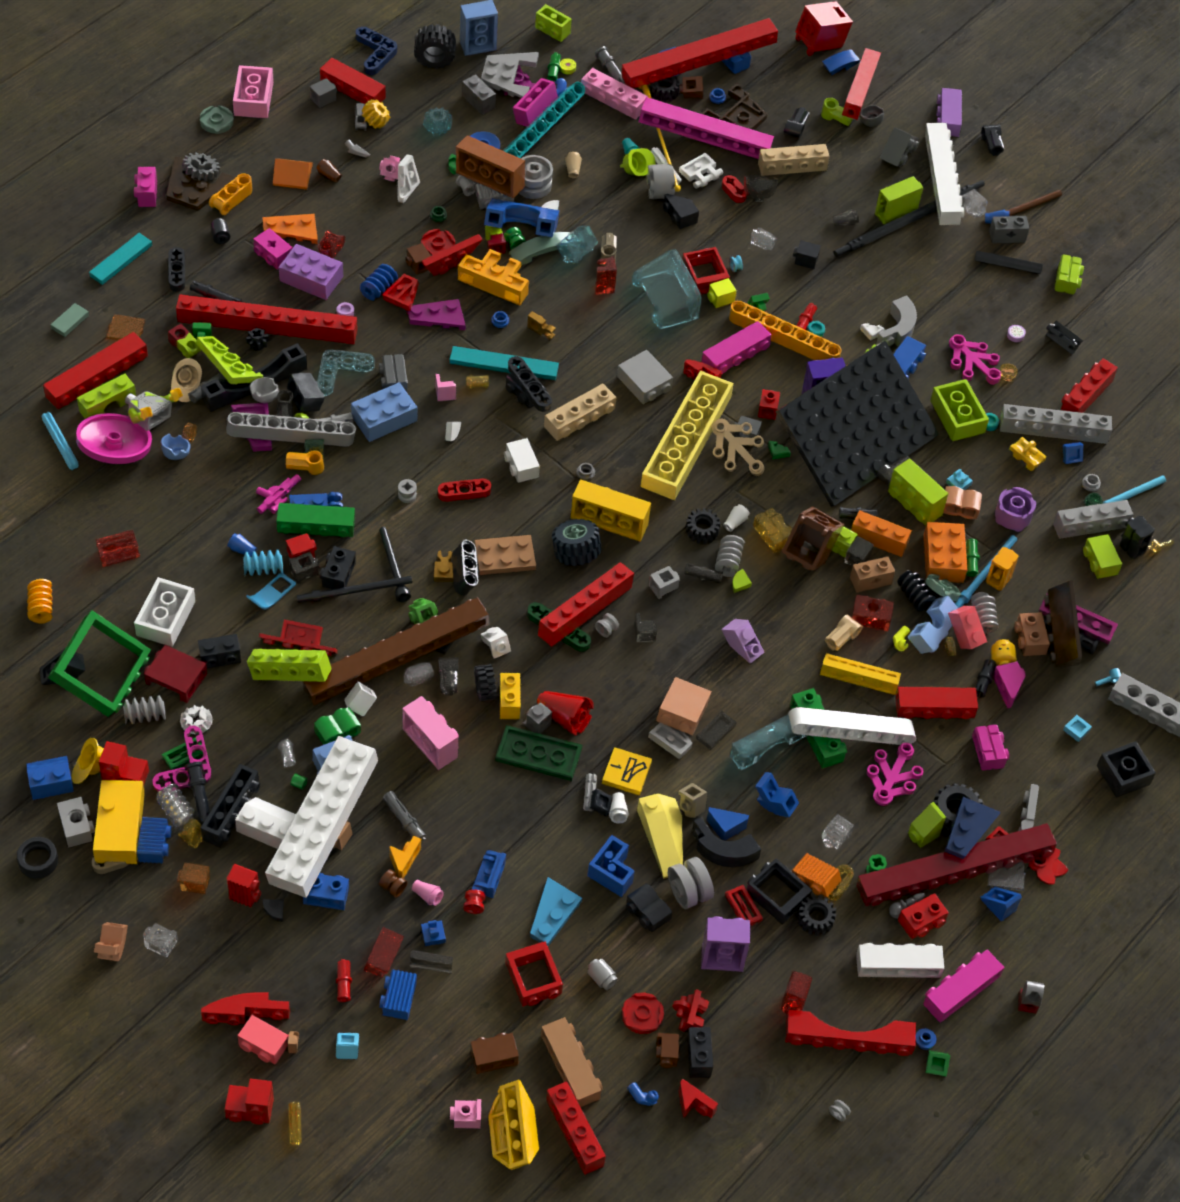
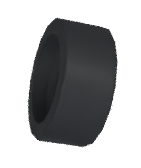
[17,837,58,879]

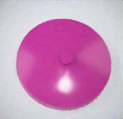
[76,413,152,464]

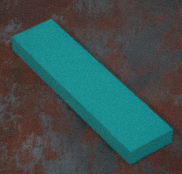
[89,233,152,285]

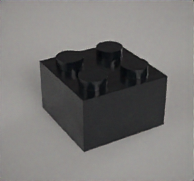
[1097,741,1156,798]

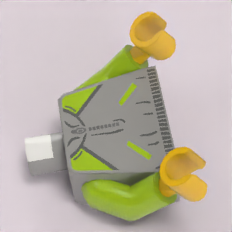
[125,388,183,431]

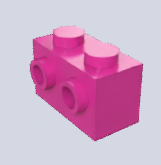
[134,167,157,207]

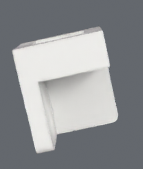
[344,681,377,716]

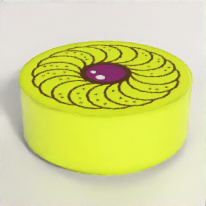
[560,59,576,75]

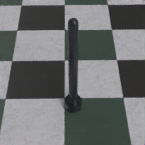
[379,527,411,603]

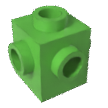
[408,598,438,624]

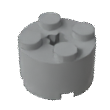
[646,164,675,199]

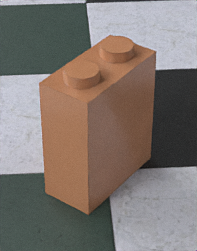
[656,677,712,736]

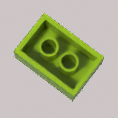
[930,379,989,441]
[888,458,949,526]

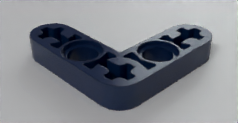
[356,27,397,75]

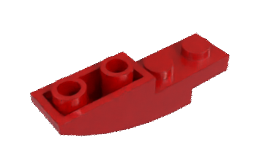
[201,992,290,1025]

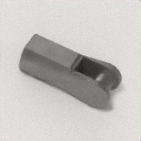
[355,103,367,131]

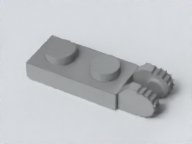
[1018,784,1039,831]

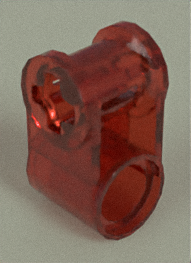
[318,230,345,259]

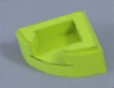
[732,569,752,593]

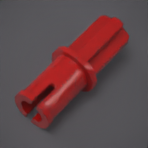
[796,303,817,330]
[335,959,352,1002]

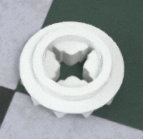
[180,705,212,734]

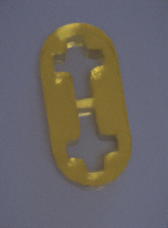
[827,864,854,900]

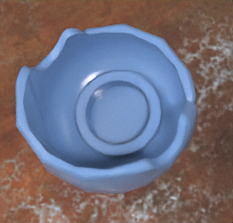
[161,434,191,460]

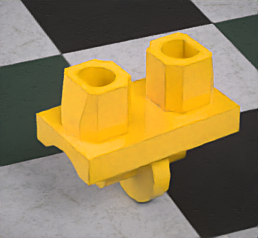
[1009,437,1046,471]

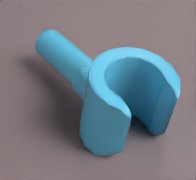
[1095,668,1121,686]

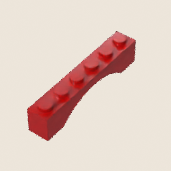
[785,1010,916,1056]

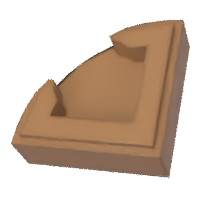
[288,1031,299,1053]

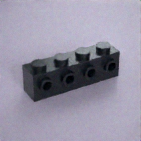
[201,764,261,848]

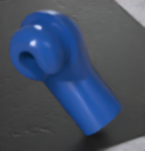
[555,78,567,96]

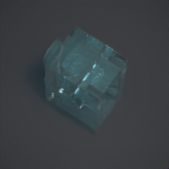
[556,225,598,264]

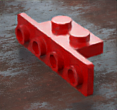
[259,619,338,656]

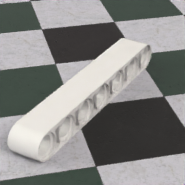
[788,707,916,745]

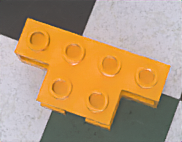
[458,249,529,306]

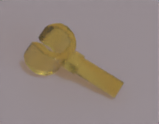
[1149,539,1174,554]

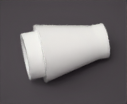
[723,504,750,532]
[609,793,629,823]

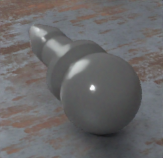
[889,893,925,919]

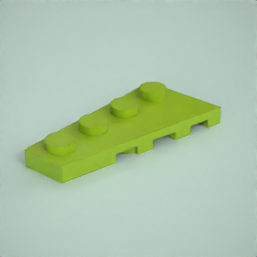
[196,336,263,384]

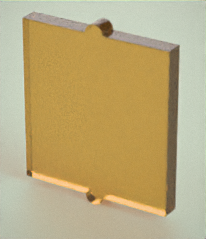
[107,314,145,340]

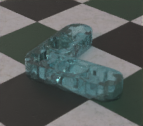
[317,350,375,396]

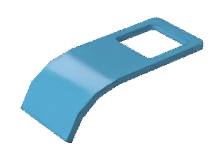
[246,573,296,610]

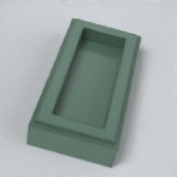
[51,303,89,337]

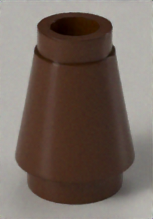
[316,159,342,183]

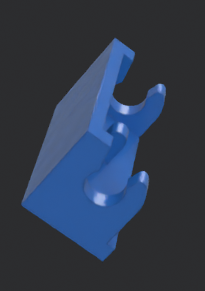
[472,850,506,898]

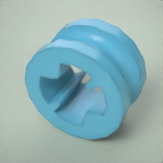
[729,255,743,272]

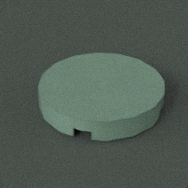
[200,106,234,134]
[925,574,961,601]

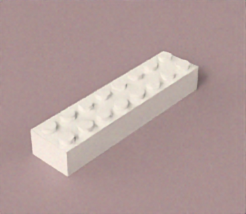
[265,736,378,898]

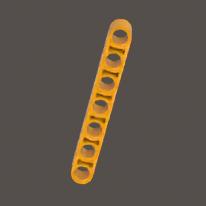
[729,301,842,360]

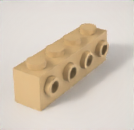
[758,144,829,176]
[544,384,616,441]

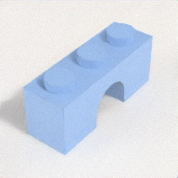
[908,596,958,654]

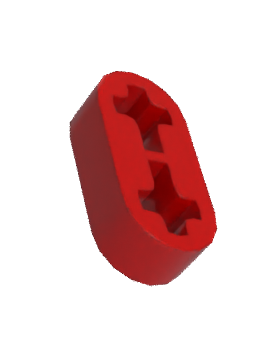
[722,175,747,203]

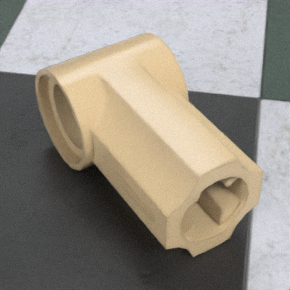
[825,615,863,651]

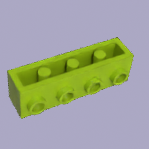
[247,649,332,682]

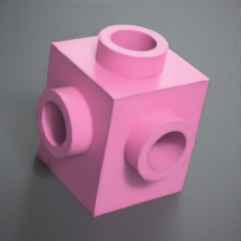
[379,155,401,181]

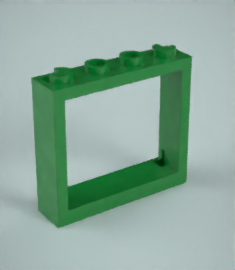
[48,610,151,717]

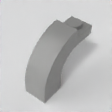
[876,295,917,347]

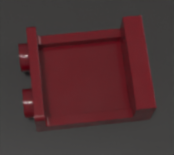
[144,645,207,703]

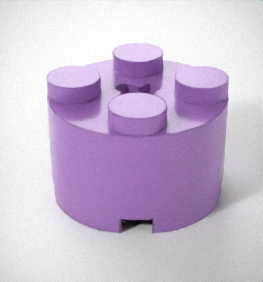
[995,487,1036,532]

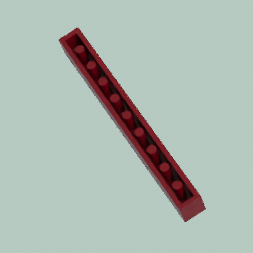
[856,823,1057,906]

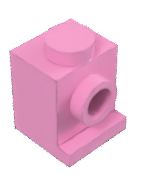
[450,1099,481,1129]

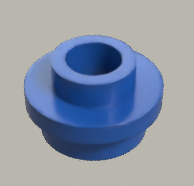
[709,88,726,104]
[491,311,509,328]
[916,1029,936,1050]

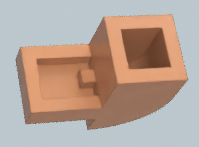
[94,922,128,961]

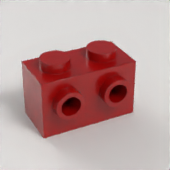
[898,893,949,940]

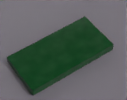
[495,725,583,781]

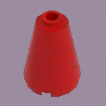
[537,691,594,735]

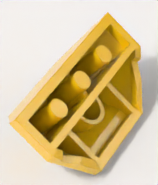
[488,1080,539,1170]

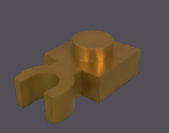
[527,311,556,340]
[434,551,453,582]

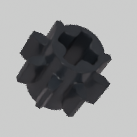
[246,328,269,351]

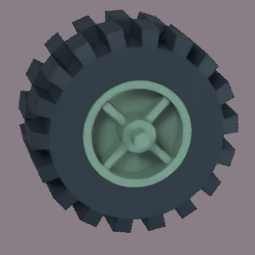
[552,519,601,566]

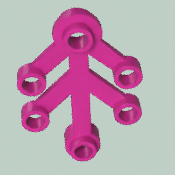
[949,334,1001,385]
[866,743,924,806]

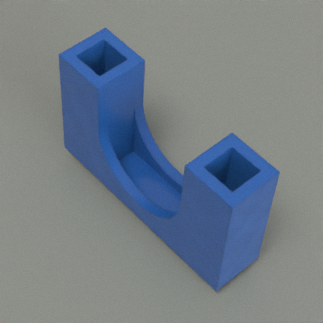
[484,198,560,237]

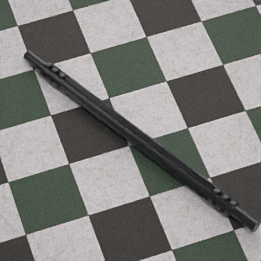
[833,180,985,257]

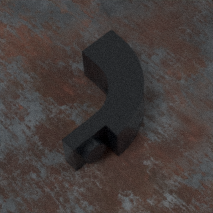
[692,817,761,867]

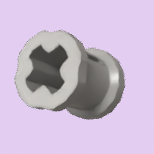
[456,175,476,196]

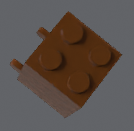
[782,506,845,570]

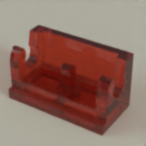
[595,256,617,295]
[96,530,140,567]
[363,927,404,977]

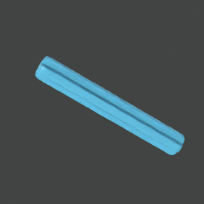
[42,412,79,470]

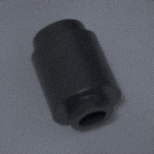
[210,218,231,244]

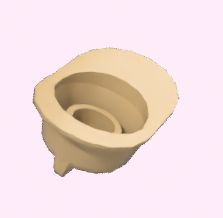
[171,358,202,402]

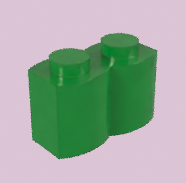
[314,707,361,745]

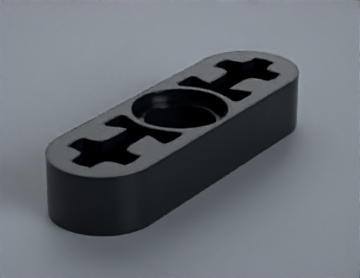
[168,247,185,292]

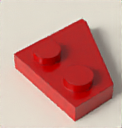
[382,274,419,311]

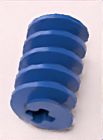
[360,264,398,301]

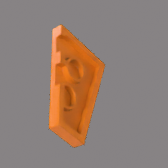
[262,214,318,244]

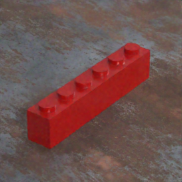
[43,332,148,409]
[538,562,634,647]

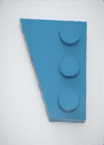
[530,877,582,946]

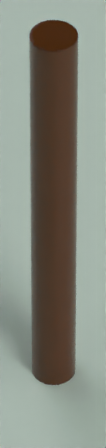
[1006,190,1062,216]

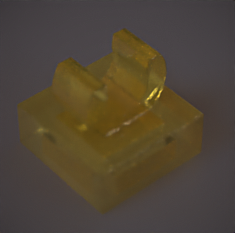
[178,819,202,848]

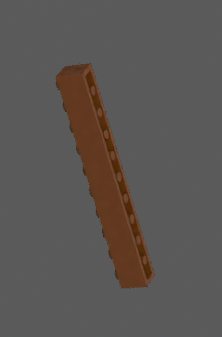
[302,597,490,706]

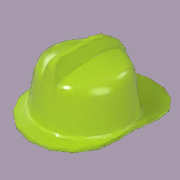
[620,148,656,176]

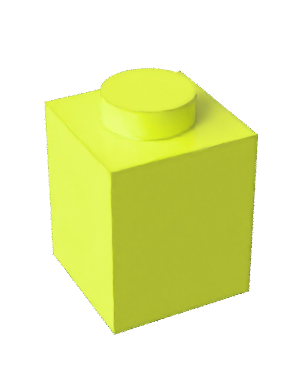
[707,278,736,308]

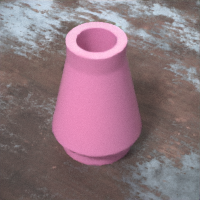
[412,880,444,906]

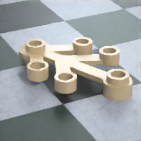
[712,419,764,476]

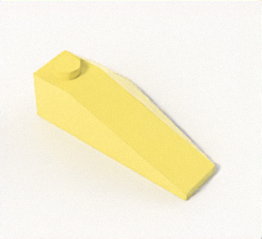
[637,794,683,879]

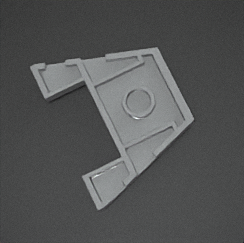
[481,52,539,98]

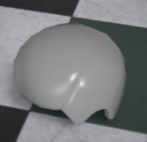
[250,377,279,403]

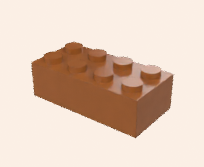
[456,135,525,198]

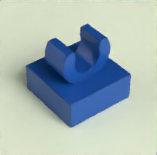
[1063,442,1083,464]
[421,920,446,946]

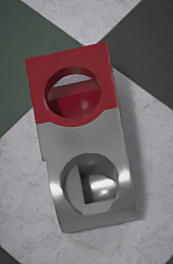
[1018,981,1044,1014]

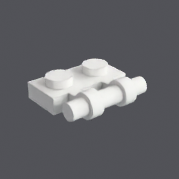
[679,153,723,189]

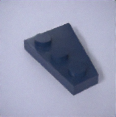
[944,797,1001,859]

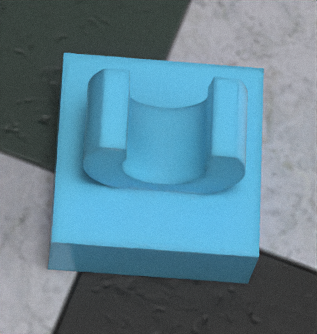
[946,469,973,490]

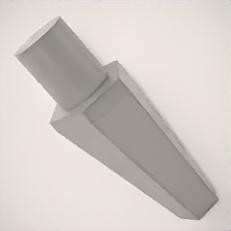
[345,139,371,158]

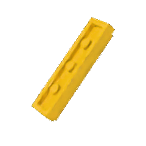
[820,653,901,695]

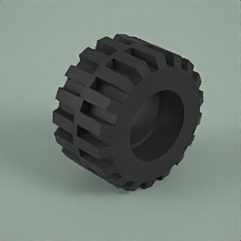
[414,24,456,69]
[933,783,983,837]

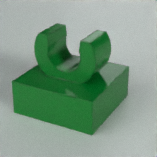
[747,293,770,311]
[192,322,212,340]

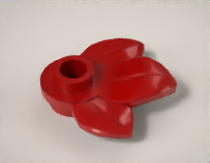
[1028,848,1068,885]

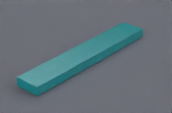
[450,346,559,380]

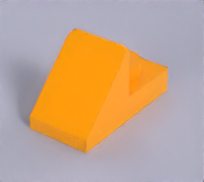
[389,836,421,878]

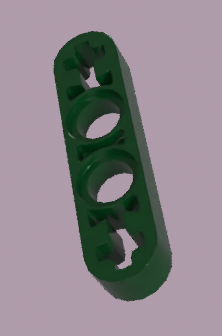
[527,602,591,652]

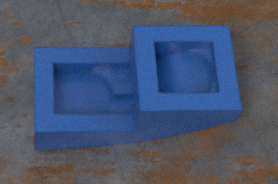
[822,50,860,75]

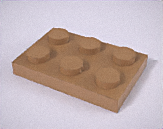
[475,535,536,575]

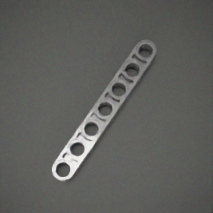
[226,412,356,446]

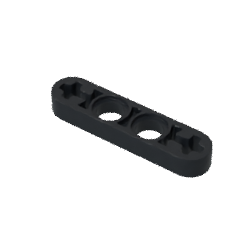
[508,356,552,412]

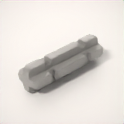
[583,773,597,811]

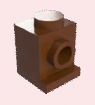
[680,76,704,99]
[656,1033,679,1068]

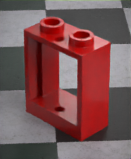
[682,247,730,296]
[505,941,563,1006]

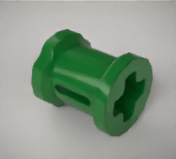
[866,854,887,874]

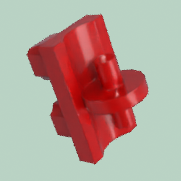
[672,989,709,1032]

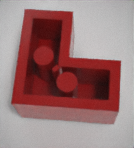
[99,741,149,786]
[225,1079,274,1125]

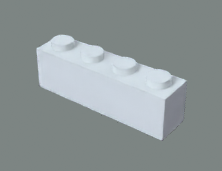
[856,943,944,978]

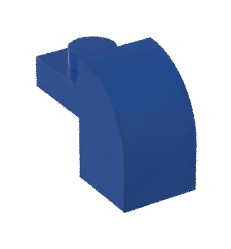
[755,772,799,817]

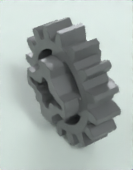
[182,152,220,181]

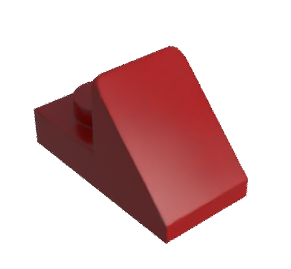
[678,1079,718,1118]

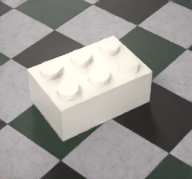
[134,577,196,647]

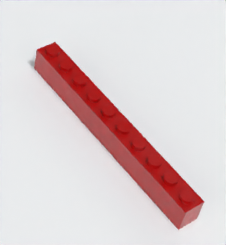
[621,18,778,89]
[176,294,357,344]

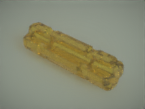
[289,1102,302,1145]

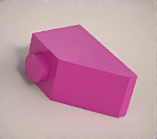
[993,661,1025,708]

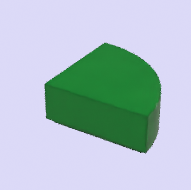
[448,154,456,175]
[768,441,791,459]

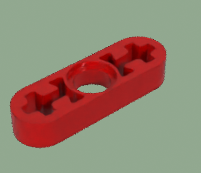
[438,479,491,502]

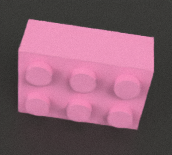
[233,65,273,118]
[403,696,459,770]

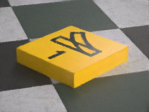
[602,747,652,795]

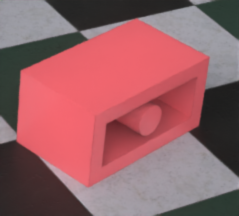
[948,606,987,649]
[238,1015,289,1064]

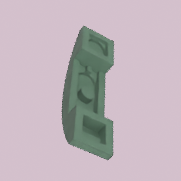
[509,232,580,265]

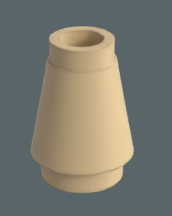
[565,152,582,178]

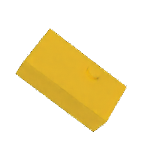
[571,479,651,542]
[93,780,145,864]

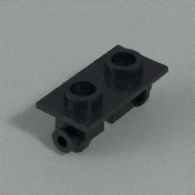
[1046,320,1083,355]

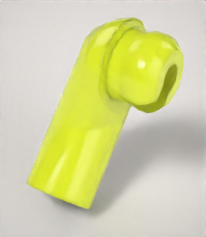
[893,626,910,651]

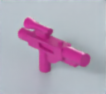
[256,474,301,514]

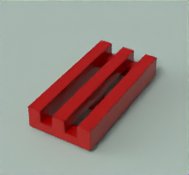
[725,885,763,926]

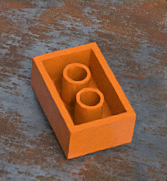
[923,522,967,583]

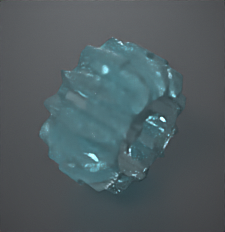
[424,107,452,135]

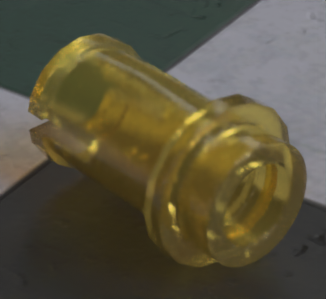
[466,374,489,389]

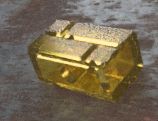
[753,508,792,553]

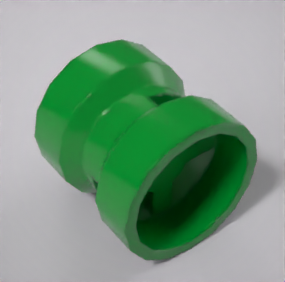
[504,227,526,250]

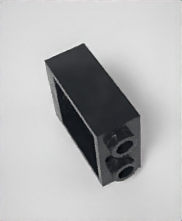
[747,859,812,925]

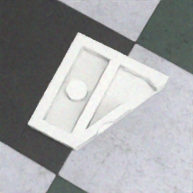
[398,155,420,203]

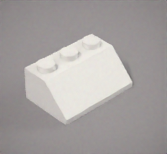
[235,797,296,849]

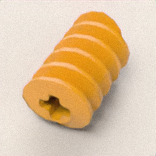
[27,579,53,623]

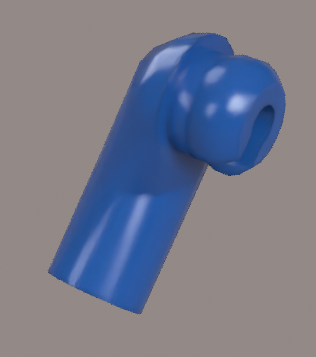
[627,1082,659,1106]

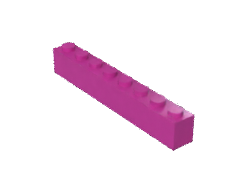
[638,97,774,159]

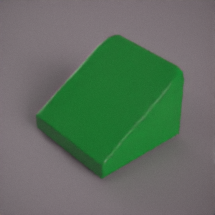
[925,1050,950,1077]

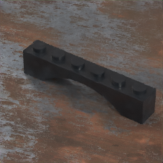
[201,343,307,412]

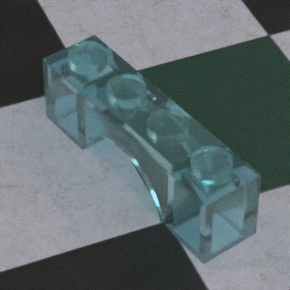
[730,715,806,770]

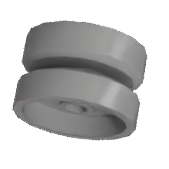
[519,155,553,199]
[667,857,714,909]

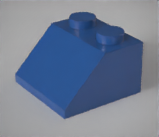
[27,756,74,800]

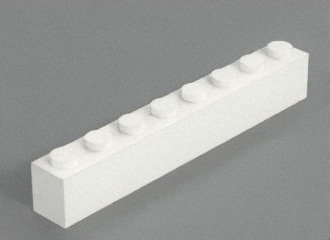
[925,123,964,225]

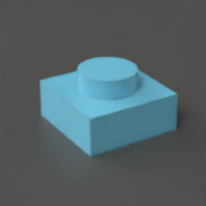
[1063,715,1092,742]

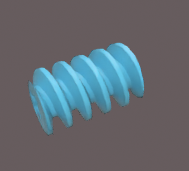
[243,550,283,576]

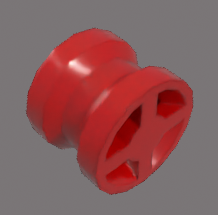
[463,890,485,914]

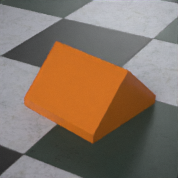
[273,159,313,190]

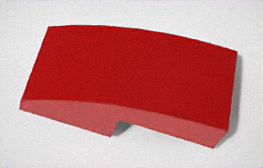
[683,359,722,380]

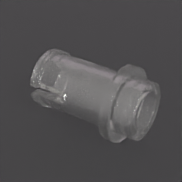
[278,740,296,767]

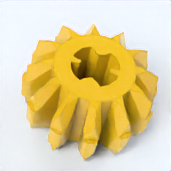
[361,99,391,129]

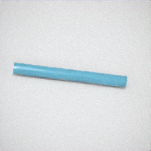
[1103,475,1166,504]

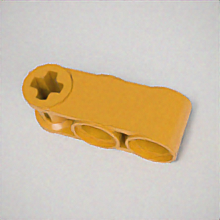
[209,173,252,215]

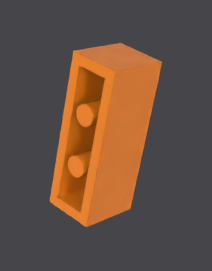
[851,510,912,557]

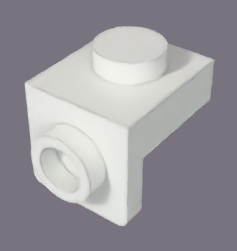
[481,627,511,658]

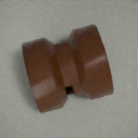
[379,869,408,898]

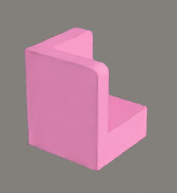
[435,374,456,401]

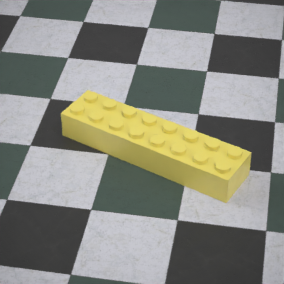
[641,371,734,500]

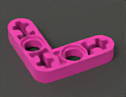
[153,726,211,793]

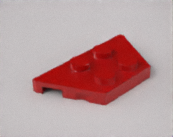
[422,234,483,276]

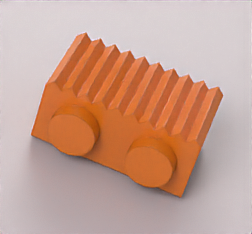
[792,853,841,897]

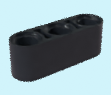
[452,540,478,595]

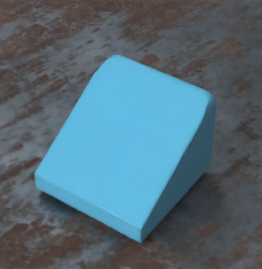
[336,1033,359,1059]

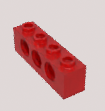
[546,1081,606,1175]

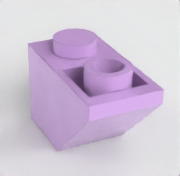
[721,619,764,663]

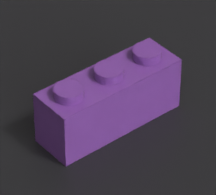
[936,88,962,137]

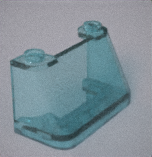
[632,249,701,329]

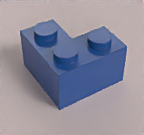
[587,835,635,897]

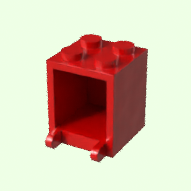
[795,1,853,56]

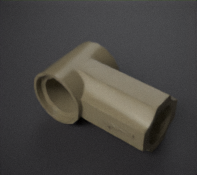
[600,233,617,268]

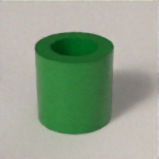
[290,773,308,790]

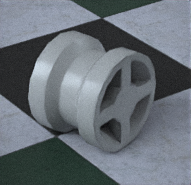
[398,479,417,503]
[595,613,619,638]

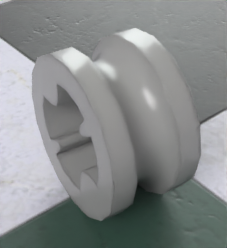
[829,1100,851,1121]

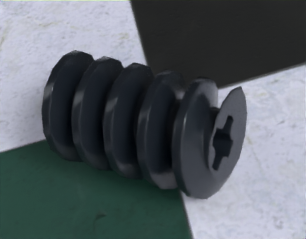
[897,570,936,612]

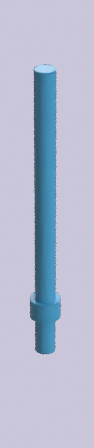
[955,535,1017,608]

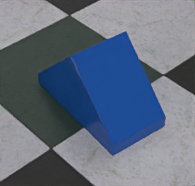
[707,807,749,841]
[981,887,1022,921]

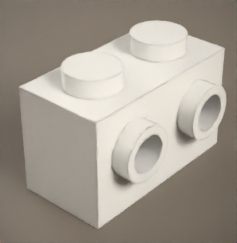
[504,438,540,483]

